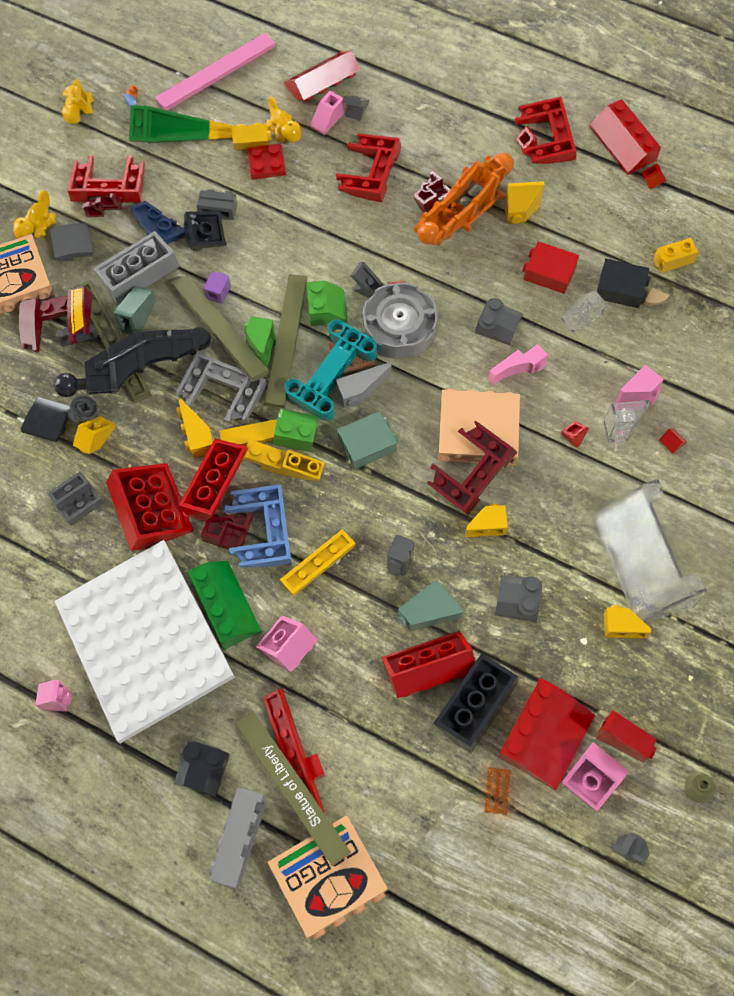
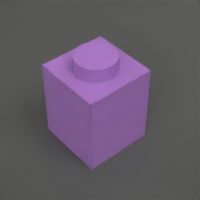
[203,271,231,304]

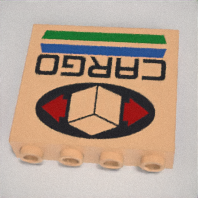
[0,234,55,314]
[268,815,388,940]

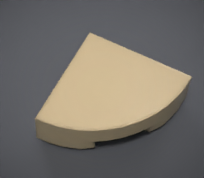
[644,287,669,306]

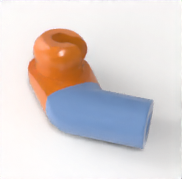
[124,85,138,108]

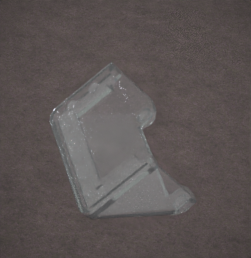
[595,479,707,622]

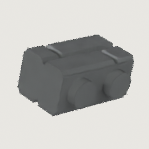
[197,189,237,220]
[387,535,415,576]

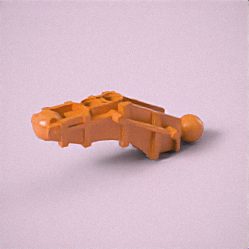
[414,153,514,246]

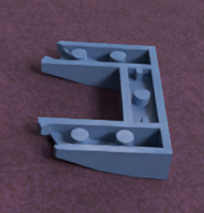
[225,484,292,568]

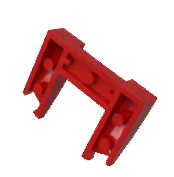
[515,96,576,164]
[336,133,402,202]
[67,155,145,203]

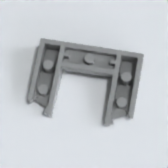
[176,353,267,423]

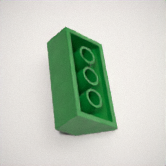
[188,561,262,650]

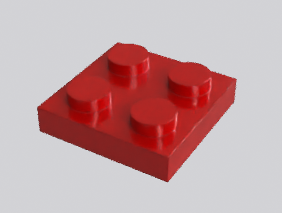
[247,143,286,180]

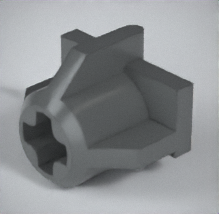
[611,833,650,867]

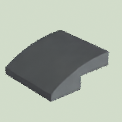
[49,223,93,261]
[47,471,104,526]

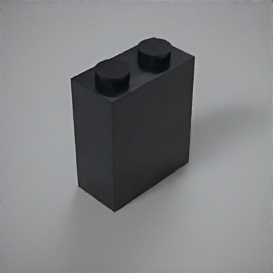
[595,258,651,309]

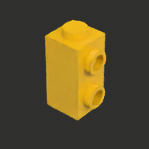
[232,123,272,150]
[653,238,699,273]

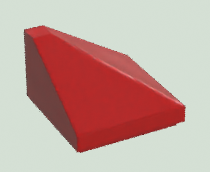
[561,421,589,448]

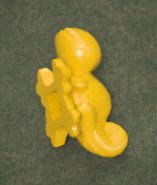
[62,79,94,125]
[267,96,301,143]
[13,190,56,239]

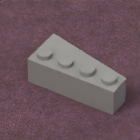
[208,787,267,890]

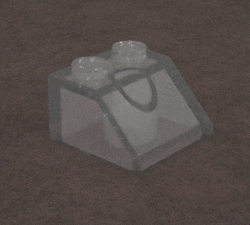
[604,400,650,444]

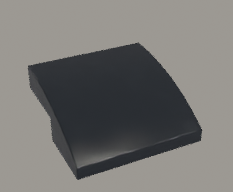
[21,397,70,442]

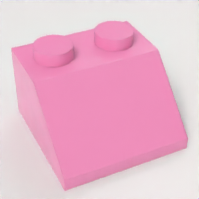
[613,365,664,410]
[256,616,318,672]
[562,742,629,811]

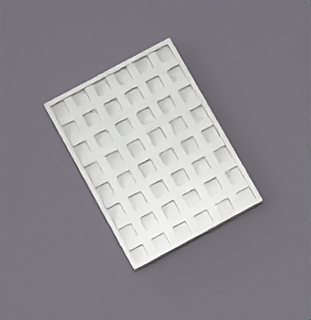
[55,540,235,744]

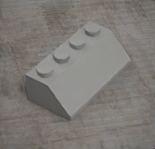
[93,231,179,305]

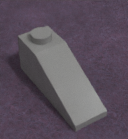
[336,362,391,408]

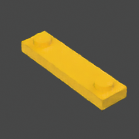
[280,529,356,597]

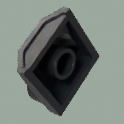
[184,211,227,251]
[174,741,230,797]

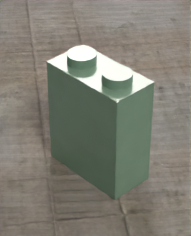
[337,411,399,470]

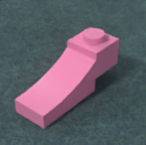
[488,344,548,385]

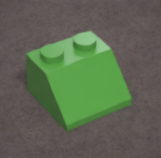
[307,281,348,326]
[244,316,276,368]
[273,408,318,452]

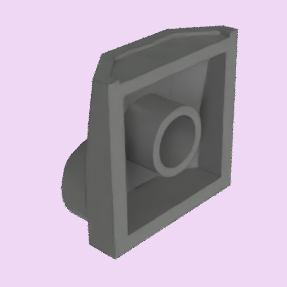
[475,298,523,345]
[495,575,542,622]

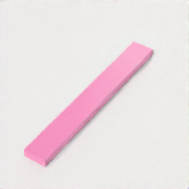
[155,33,275,111]

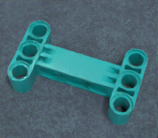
[285,319,378,421]

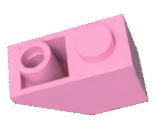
[310,91,344,135]
[36,680,72,711]

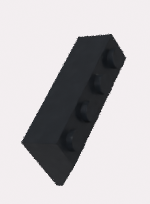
[434,653,518,753]

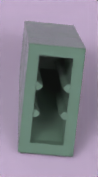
[114,286,156,335]
[397,580,464,631]

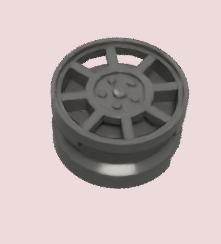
[68,396,98,426]

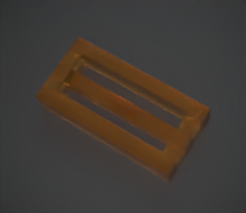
[484,767,511,815]

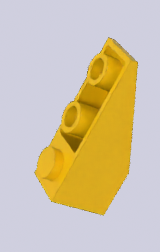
[176,399,213,458]

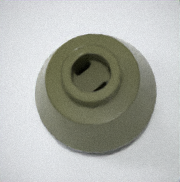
[685,772,715,803]

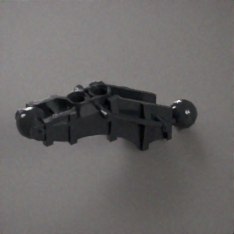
[53,327,211,397]

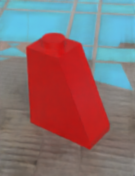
[596,710,657,763]

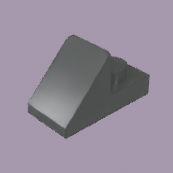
[343,95,369,120]
[350,261,384,298]
[57,324,99,347]

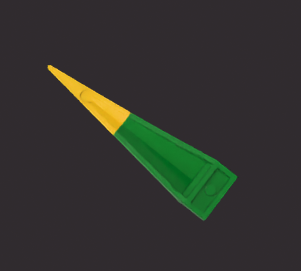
[129,105,235,144]

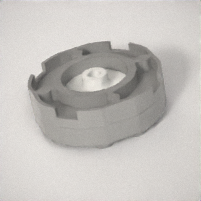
[363,282,438,359]

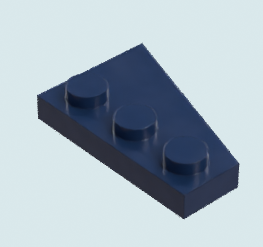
[130,201,186,244]

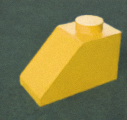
[73,416,116,454]
[465,504,508,537]
[604,605,651,639]

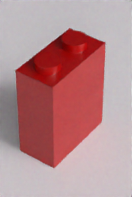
[522,241,580,294]

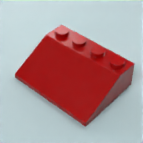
[106,463,193,551]
[498,678,595,791]

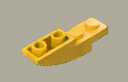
[243,439,325,481]

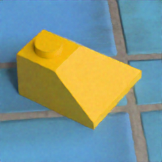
[504,181,545,224]

